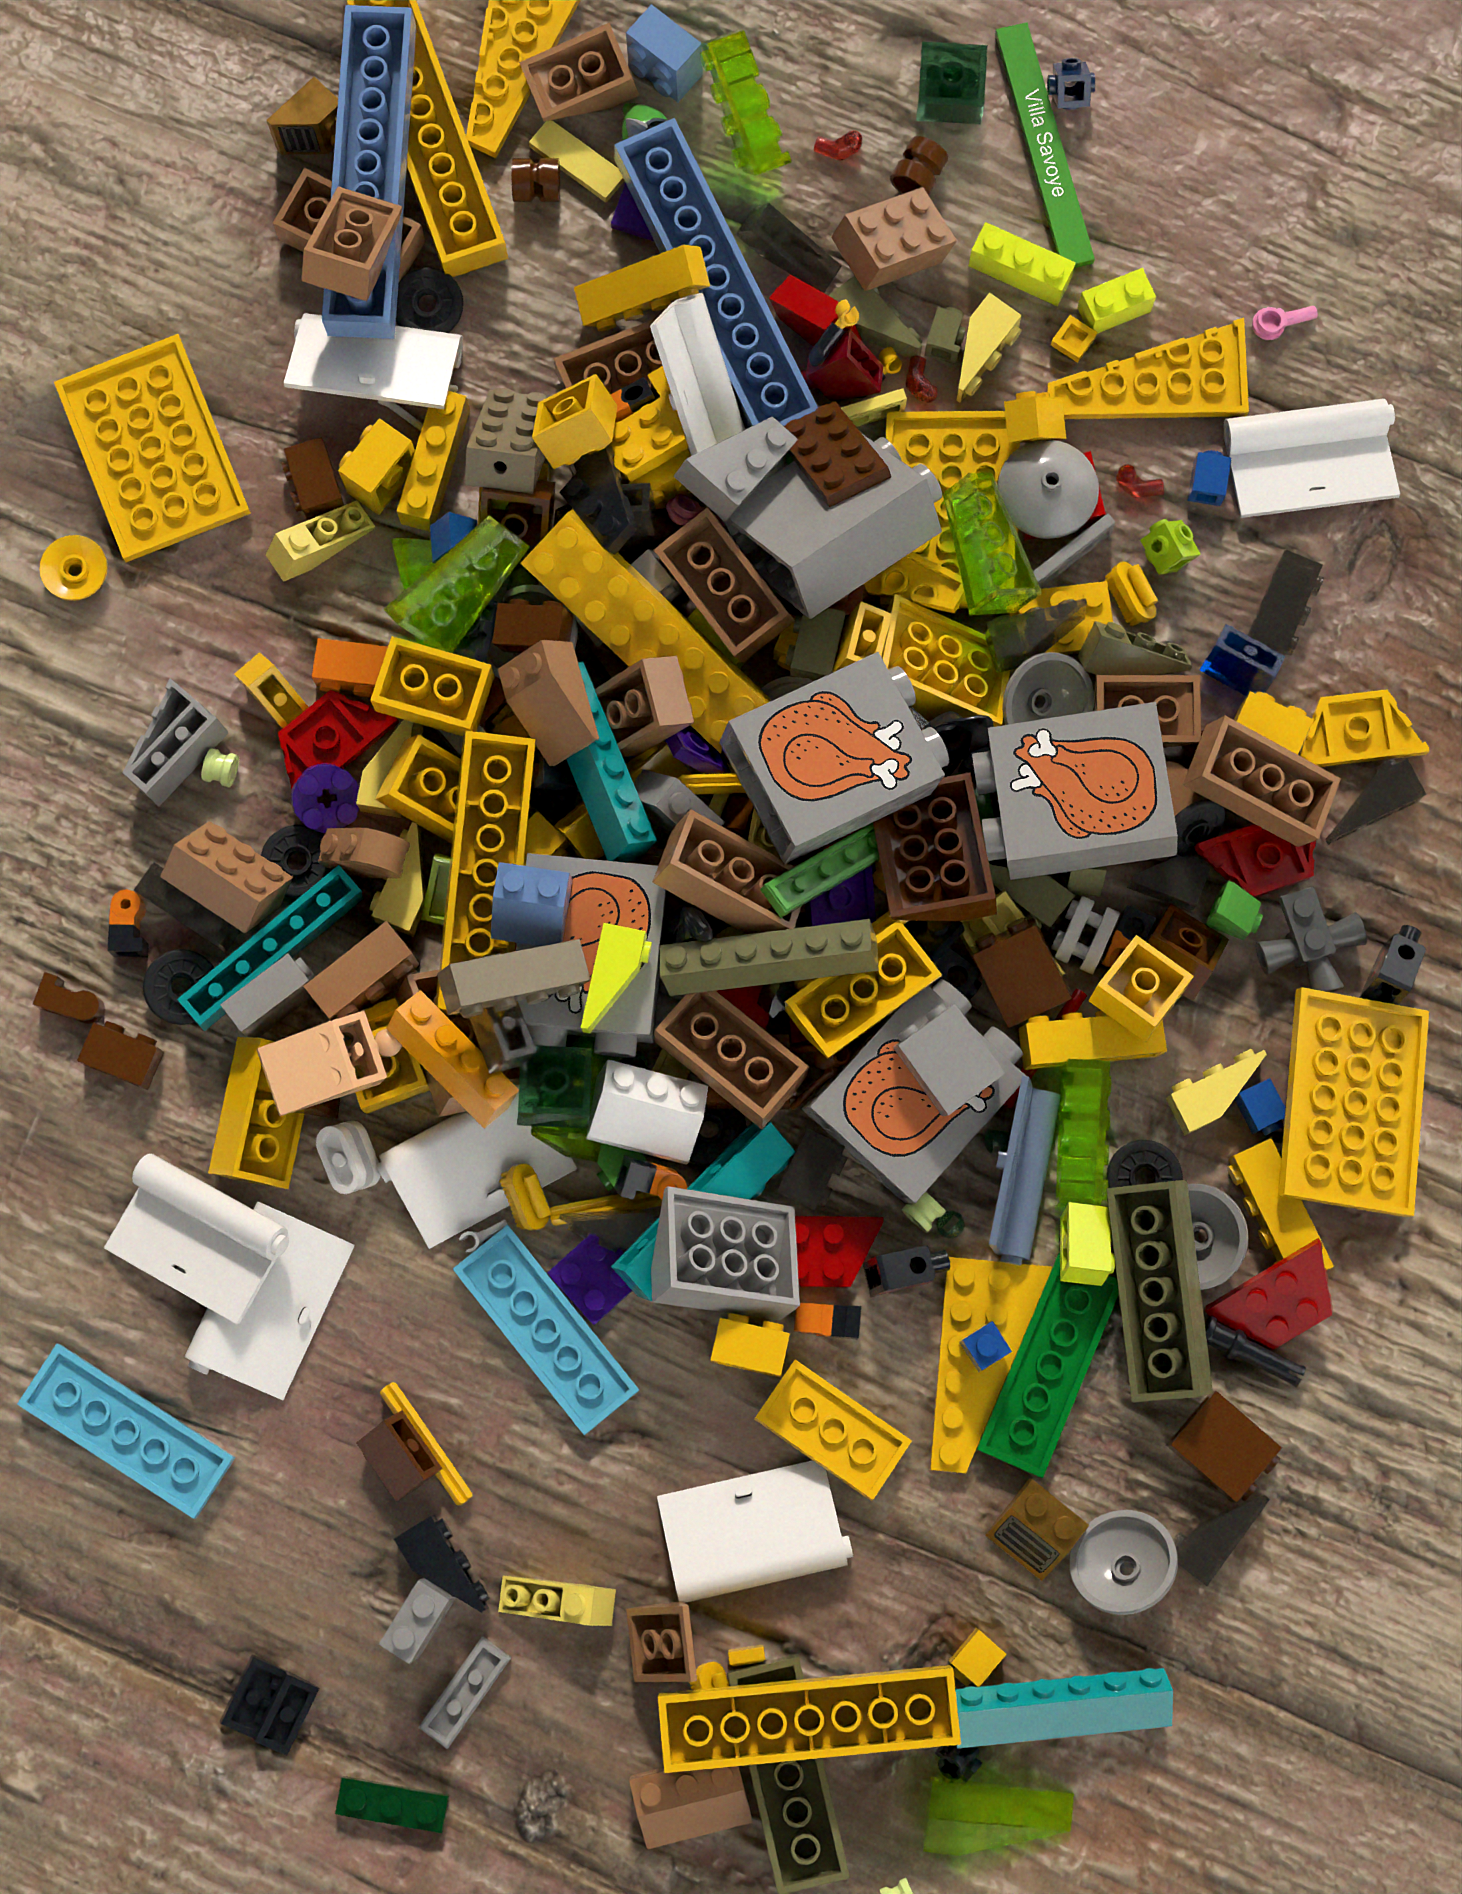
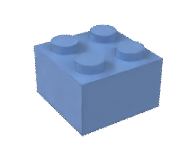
[626,4,703,103]

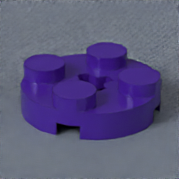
[291,763,359,833]

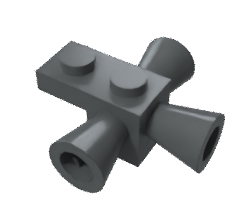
[1256,887,1367,993]

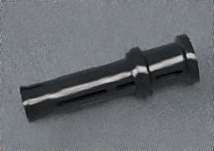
[1205,1315,1306,1387]

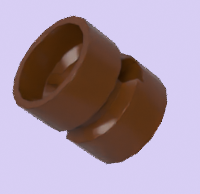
[890,136,949,196]
[511,158,560,202]

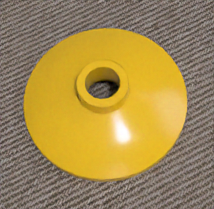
[39,535,108,601]

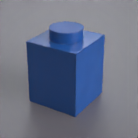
[1187,450,1232,506]
[430,512,480,570]
[1234,1078,1286,1136]
[960,1321,1012,1372]

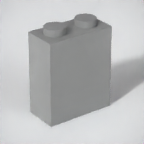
[633,769,725,837]
[220,953,315,1038]
[893,1003,1006,1116]
[379,1578,456,1664]

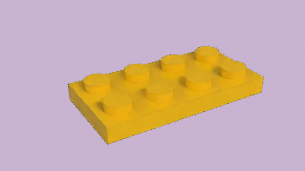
[754,1359,912,1501]

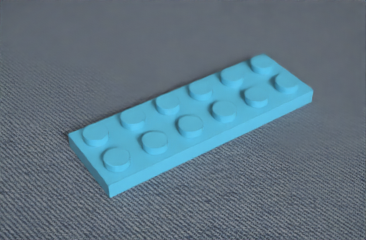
[453,1225,640,1435]
[17,1344,236,1519]

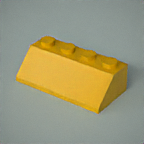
[785,919,942,1059]
[208,1037,304,1189]

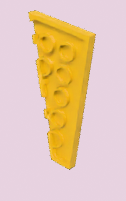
[466,0,581,158]
[1046,317,1249,419]
[930,1257,1052,1473]

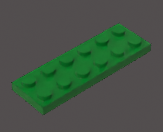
[976,1253,1119,1478]

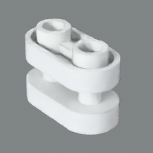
[1051,896,1120,975]
[316,1121,381,1194]

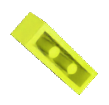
[968,222,1076,307]

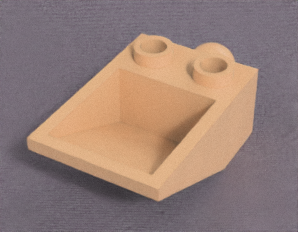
[257,1011,402,1116]

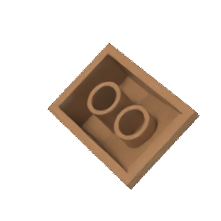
[519,23,640,121]
[302,186,402,301]
[498,640,599,766]
[1093,675,1201,748]
[626,1602,697,1682]

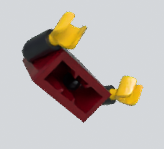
[800,300,902,401]

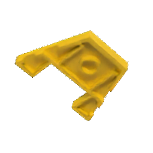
[588,366,689,483]

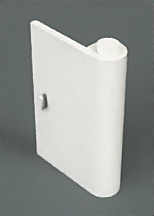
[650,293,746,456]
[284,313,463,409]
[1224,399,1400,518]
[376,1086,577,1249]
[104,1154,289,1325]
[185,1201,355,1400]
[657,1460,853,1603]

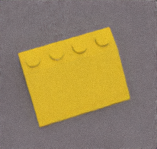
[881,594,1014,727]

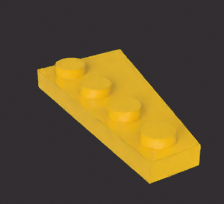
[863,551,972,613]

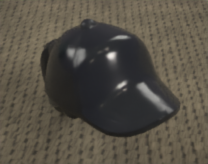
[924,711,994,770]
[663,904,715,945]

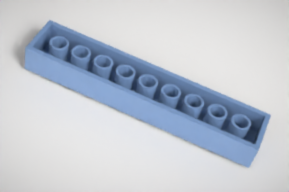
[322,5,416,339]
[614,118,818,429]

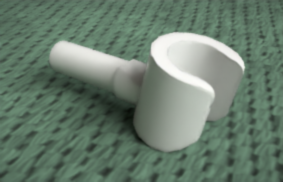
[459,1219,508,1252]

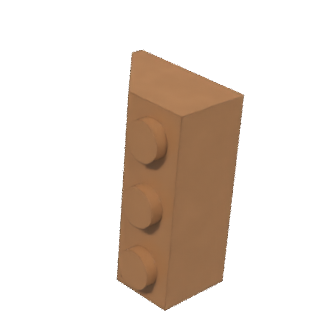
[629,1766,753,1849]

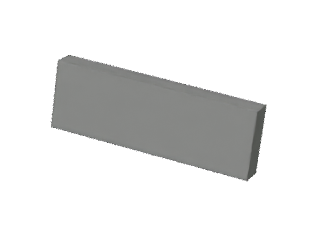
[1027,513,1115,590]
[418,1636,512,1749]

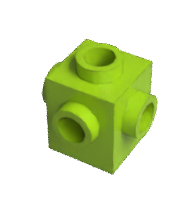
[1140,519,1201,575]

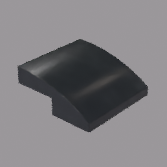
[220,1654,320,1756]

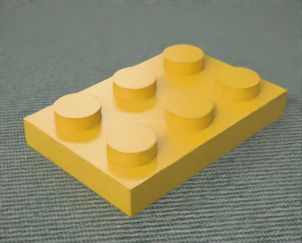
[1008,581,1113,661]

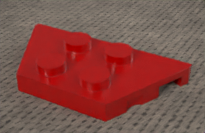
[278,690,399,789]
[1194,824,1316,898]
[795,1216,884,1288]
[1205,1238,1333,1350]

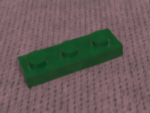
[335,1776,450,1833]

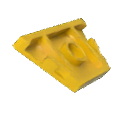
[1299,689,1429,767]

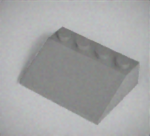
[651,1186,800,1320]

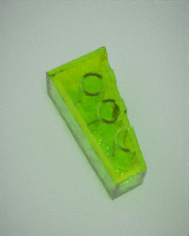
[699,29,792,176]
[942,473,1042,615]
[383,515,530,653]
[1055,1059,1112,1207]

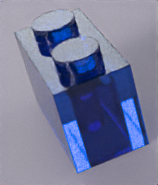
[1199,624,1286,696]

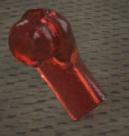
[813,130,863,161]
[905,355,938,403]
[1116,464,1164,498]

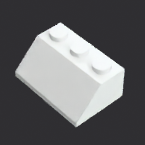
[586,1060,708,1165]

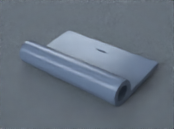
[989,1075,1061,1266]

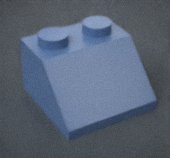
[490,862,573,946]

